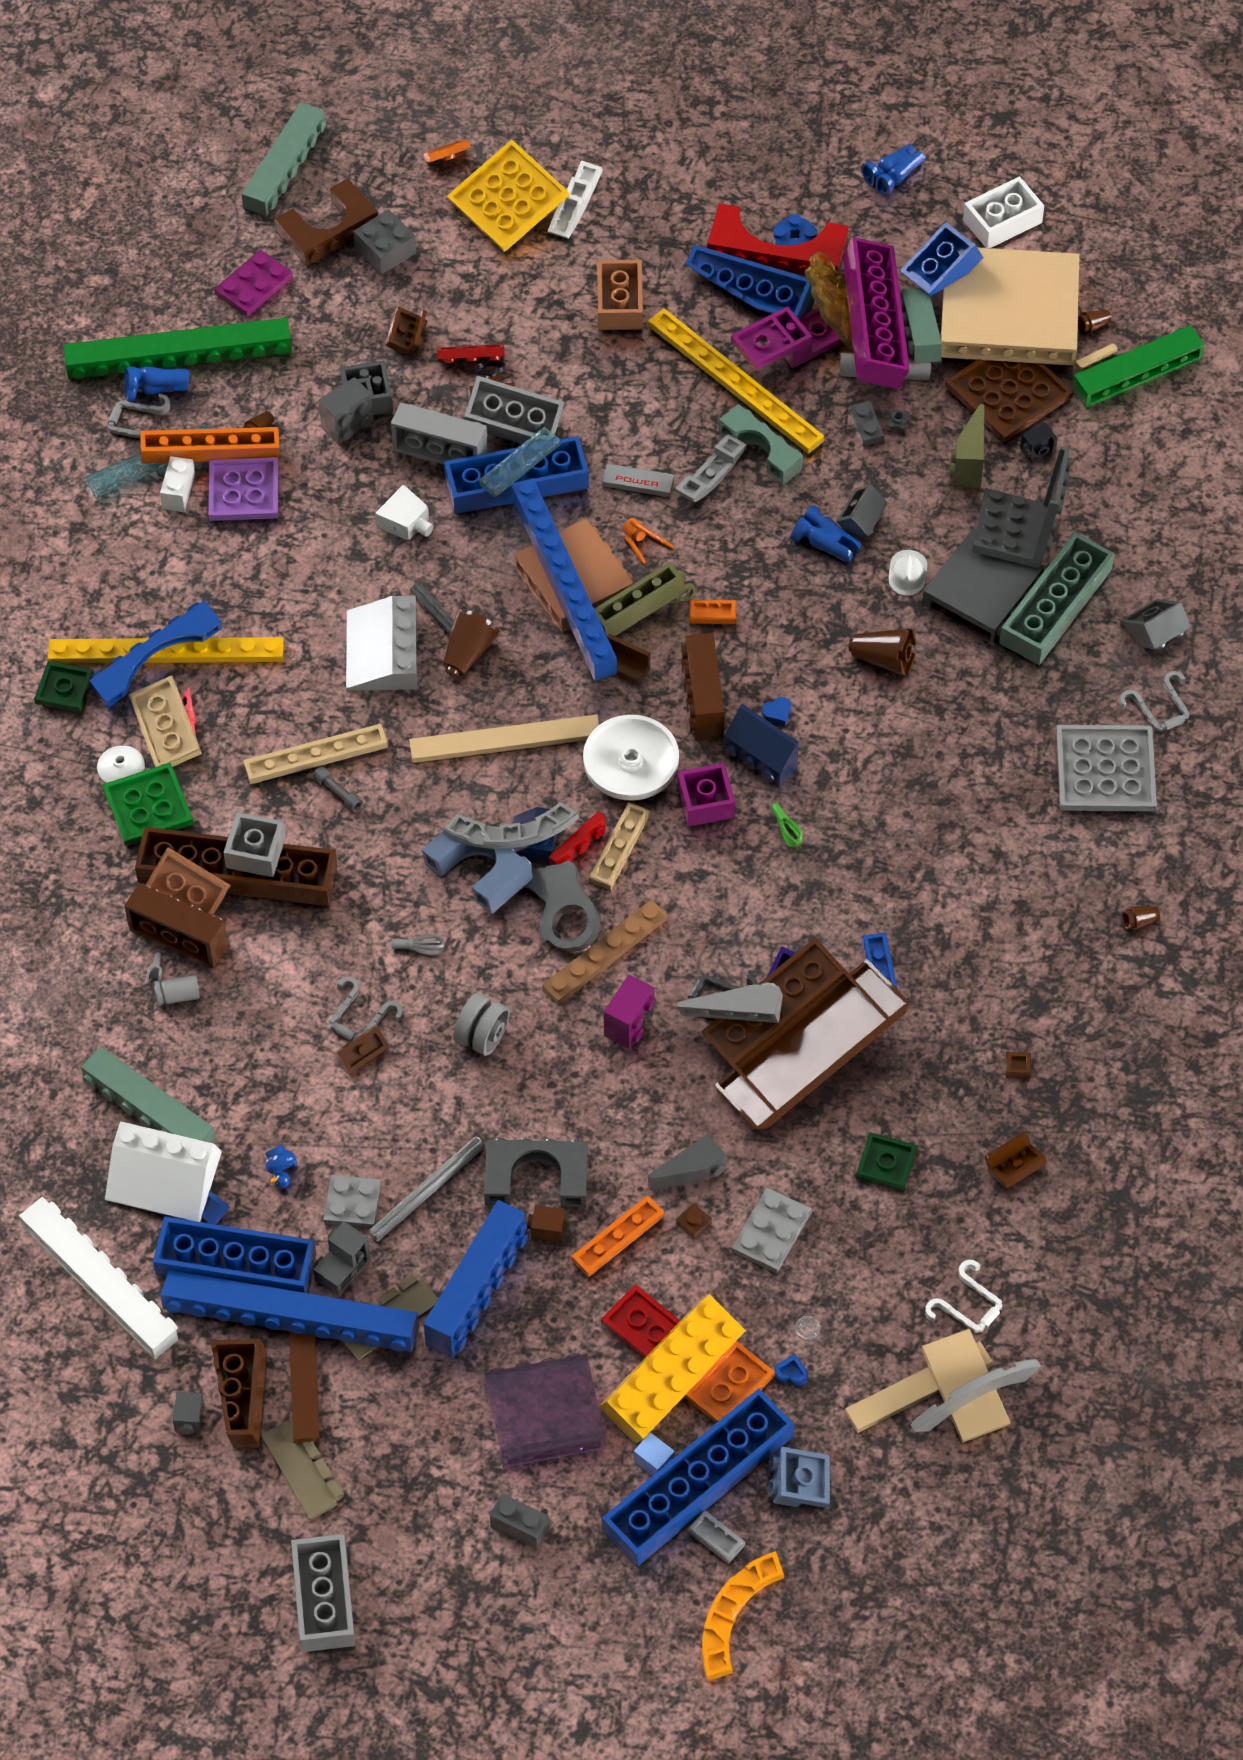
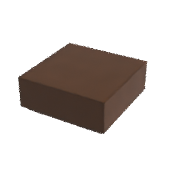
[1006,1052,1031,1079]

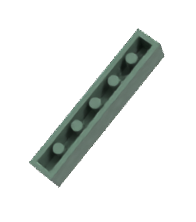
[241,102,327,216]
[81,1046,216,1143]

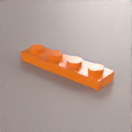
[571,1195,665,1277]

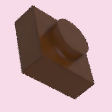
[676,1203,712,1239]

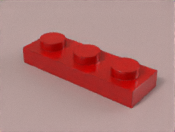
[437,344,505,363]
[549,811,606,866]

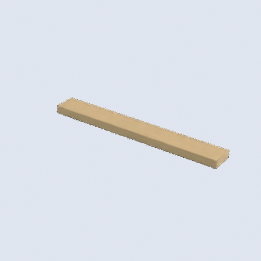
[409,715,599,763]

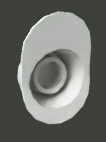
[888,550,927,596]

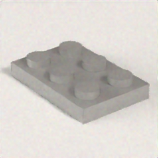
[732,1187,812,1274]

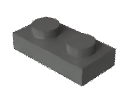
[848,401,884,446]

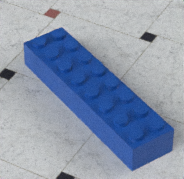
[602,1388,794,1567]

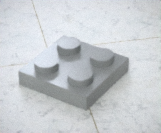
[324,1175,381,1229]

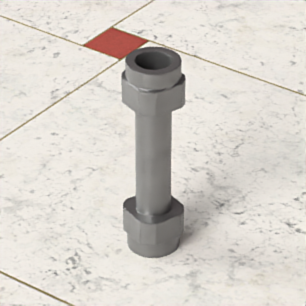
[313,766,363,812]

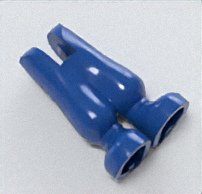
[861,144,926,195]
[125,366,190,402]
[790,505,862,563]

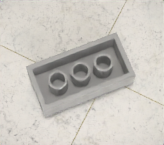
[464,375,565,446]
[391,402,488,465]
[291,1534,356,1652]

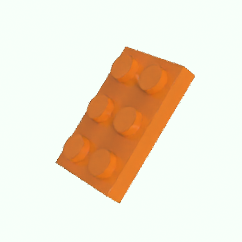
[684,1341,775,1423]

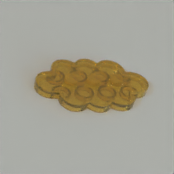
[805,252,853,349]

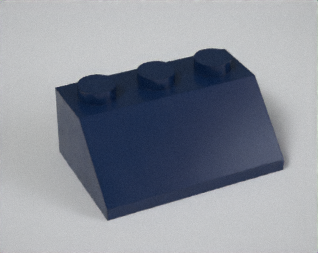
[724,704,799,787]

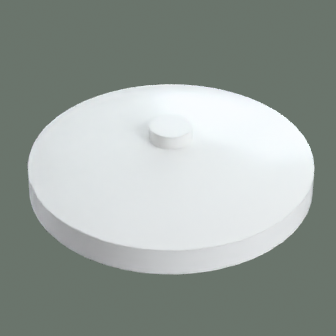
[583,715,679,800]

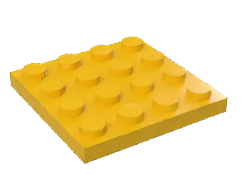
[447,139,569,252]

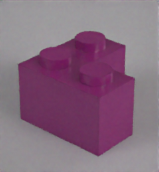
[603,974,656,1049]

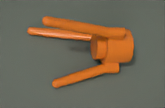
[622,517,674,564]

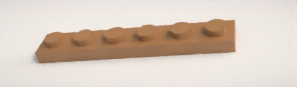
[542,900,668,1005]

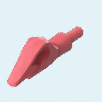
[181,687,196,735]

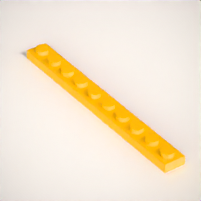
[648,308,824,454]
[48,637,284,664]

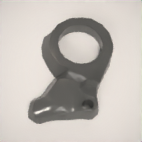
[524,861,601,952]

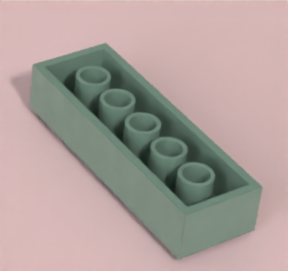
[999,532,1115,665]

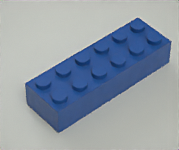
[444,436,589,514]
[423,1200,528,1359]
[153,1216,316,1293]

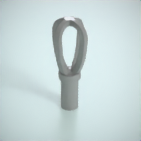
[391,934,445,955]

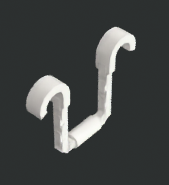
[925,1260,1003,1333]

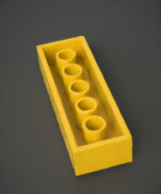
[599,1294,746,1444]

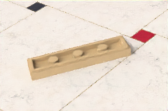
[589,802,650,890]

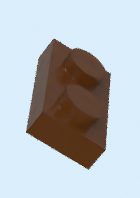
[334,1026,390,1074]

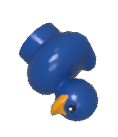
[265,1145,297,1189]

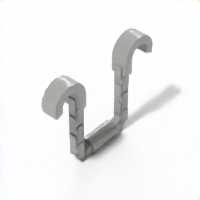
[107,394,170,453]
[1119,671,1190,732]
[329,976,403,1041]

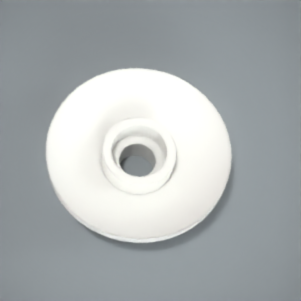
[97,746,145,783]

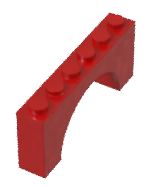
[707,203,849,280]

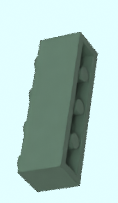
[900,288,942,364]

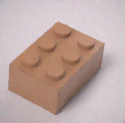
[597,260,643,330]

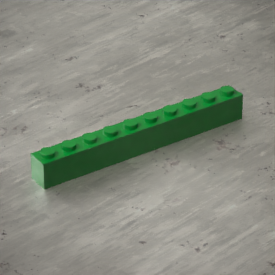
[64,317,292,379]

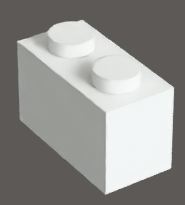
[160,456,195,512]

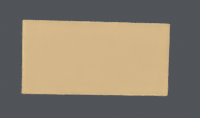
[128,675,202,767]
[921,1329,1011,1443]

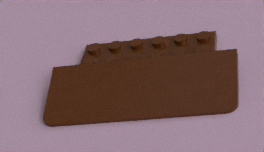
[701,937,908,1130]

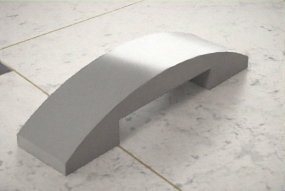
[675,434,746,502]

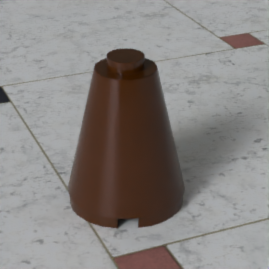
[443,609,500,677]
[848,629,916,675]

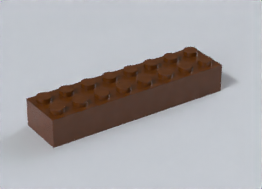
[135,827,337,906]

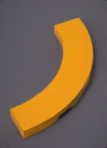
[702,1551,784,1681]

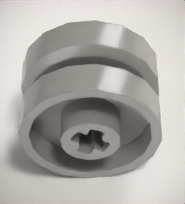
[453,992,510,1056]

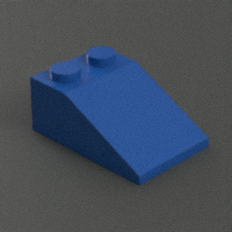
[900,222,984,296]

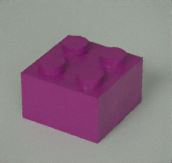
[677,763,735,826]

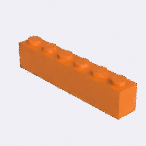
[140,427,280,464]

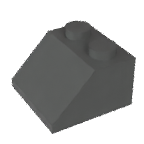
[1120,599,1191,650]

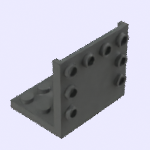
[972,446,1072,569]

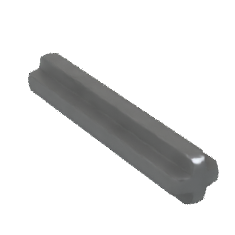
[410,583,454,635]

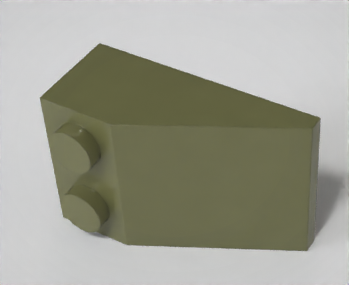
[949,404,984,487]

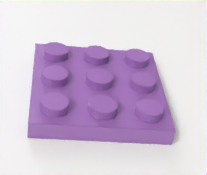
[209,457,278,521]

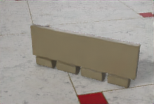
[341,1274,438,1361]
[261,1420,344,1521]

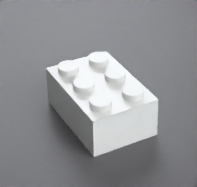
[963,176,1044,248]

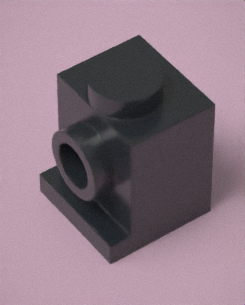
[1020,423,1058,460]

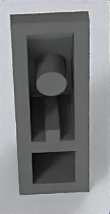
[648,1134,726,1190]

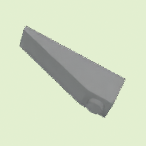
[677,982,783,1023]

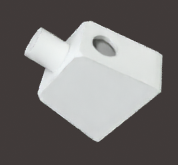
[375,485,434,540]

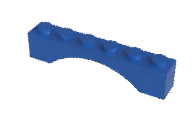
[89,600,222,709]

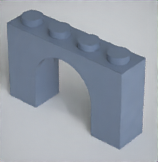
[422,815,533,914]

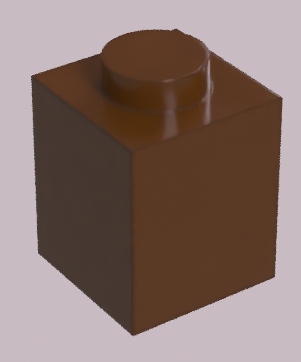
[527,1205,566,1243]

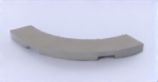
[442,802,579,849]
[911,1359,1041,1432]

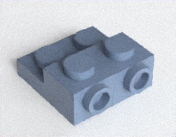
[768,1446,830,1508]

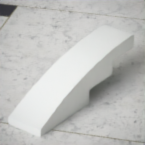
[548,161,603,239]

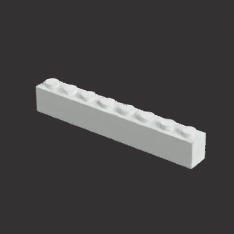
[19,1197,178,1360]

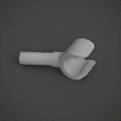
[147,952,162,983]

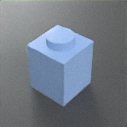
[634,1432,675,1476]

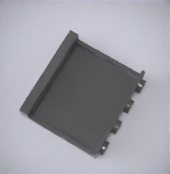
[922,528,1045,643]

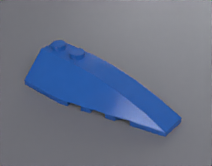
[686,245,820,319]

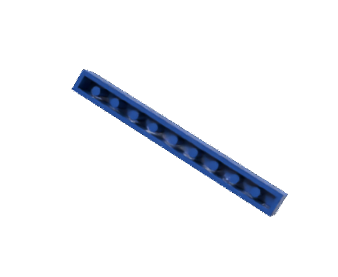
[512,478,617,681]
[160,1270,419,1352]

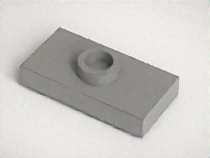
[688,1510,745,1564]

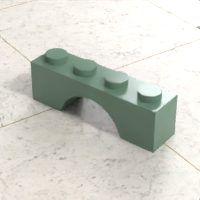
[719,404,803,485]

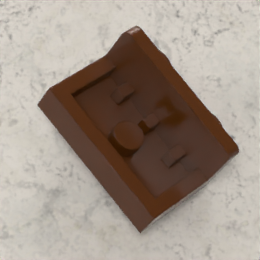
[385,307,428,356]
[985,1132,1047,1188]

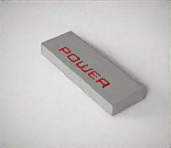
[602,464,674,497]

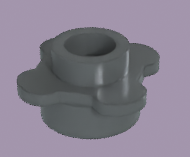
[886,409,910,431]

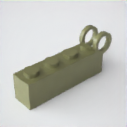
[594,562,696,636]

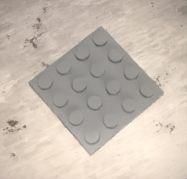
[1056,725,1157,811]

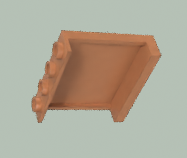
[514,518,635,632]

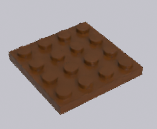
[945,360,1073,443]

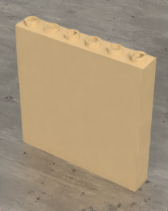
[940,248,1079,366]

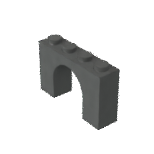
[484,1138,588,1208]

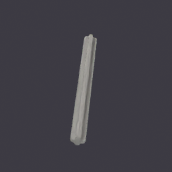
[369,1137,484,1242]

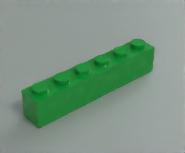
[1072,325,1205,408]

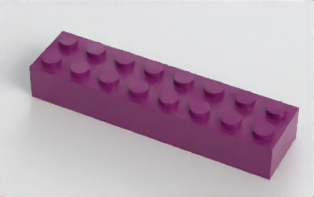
[843,237,909,389]

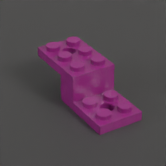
[731,305,849,371]

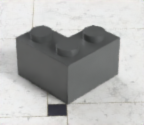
[340,360,393,416]
[313,1221,371,1297]

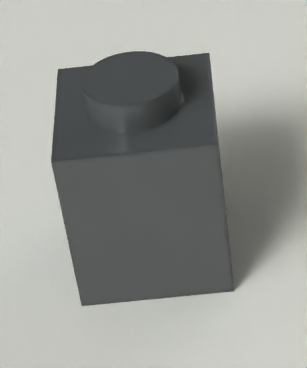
[172,1392,204,1435]

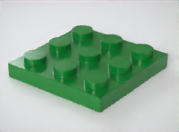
[102,762,194,846]

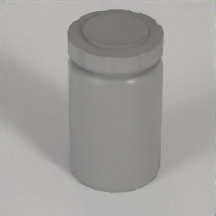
[154,975,200,1006]

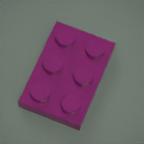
[214,249,293,317]

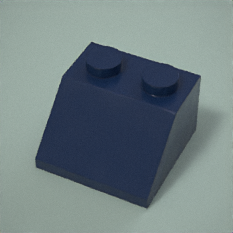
[512,807,559,866]

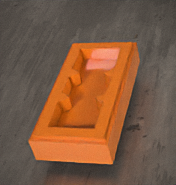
[423,139,471,162]
[689,600,736,624]

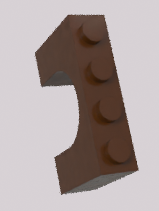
[275,178,378,266]

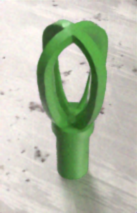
[770,803,803,847]

